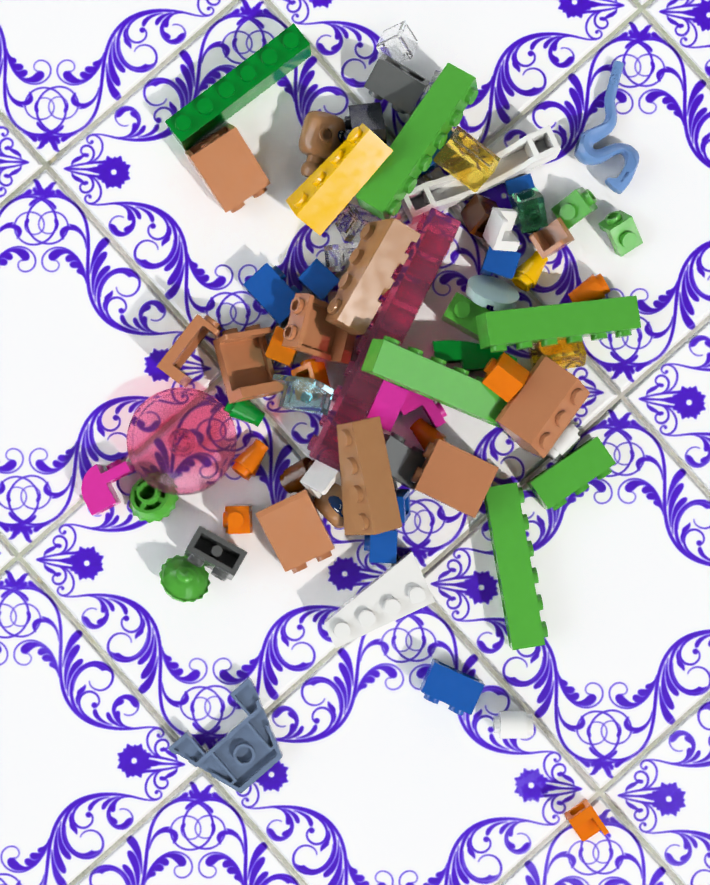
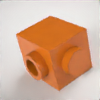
[482,352,530,403]

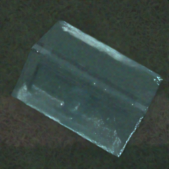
[272,374,334,415]

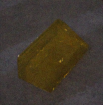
[528,339,586,369]

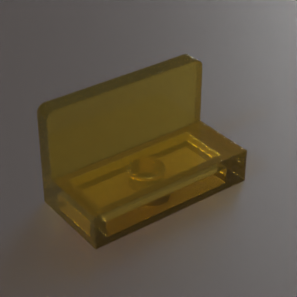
[433,126,501,192]

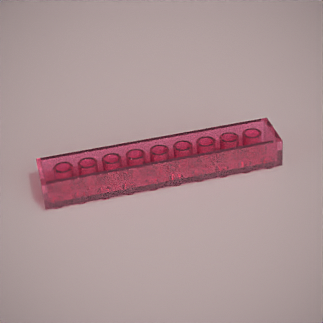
[307,208,461,471]

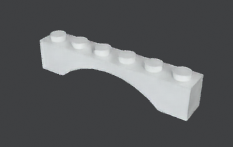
[401,125,561,225]

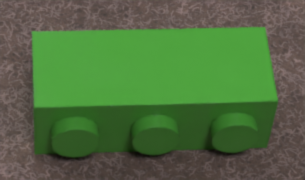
[526,436,616,511]

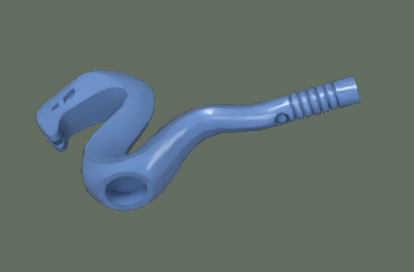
[574,61,640,194]

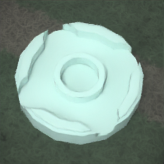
[466,275,520,311]

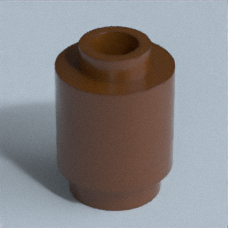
[280,457,315,494]

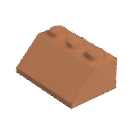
[495,355,590,458]

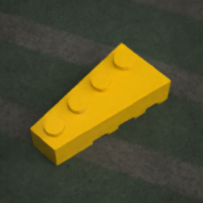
[286,123,393,236]

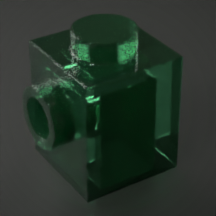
[510,187,548,233]

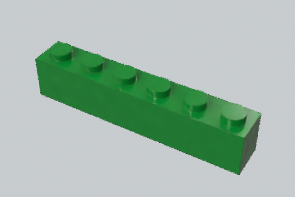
[165,23,311,151]

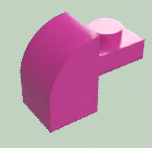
[367,380,409,432]
[400,387,447,428]
[81,459,135,516]

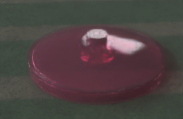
[127,387,237,495]

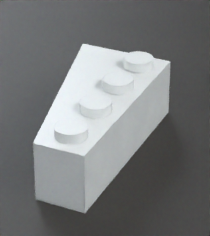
[324,550,435,648]

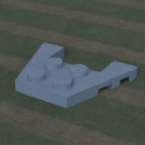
[168,677,283,793]

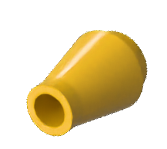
[511,251,548,291]

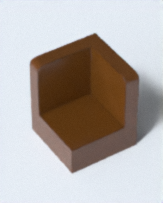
[460,193,499,239]

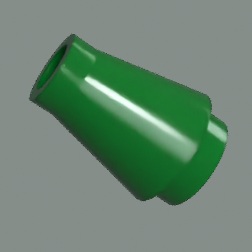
[223,400,265,427]

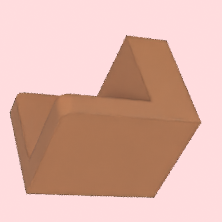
[529,217,575,259]

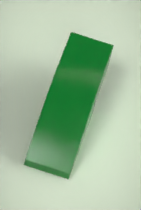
[431,340,517,372]

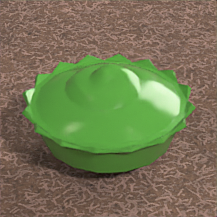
[129,473,179,523]
[159,555,211,603]

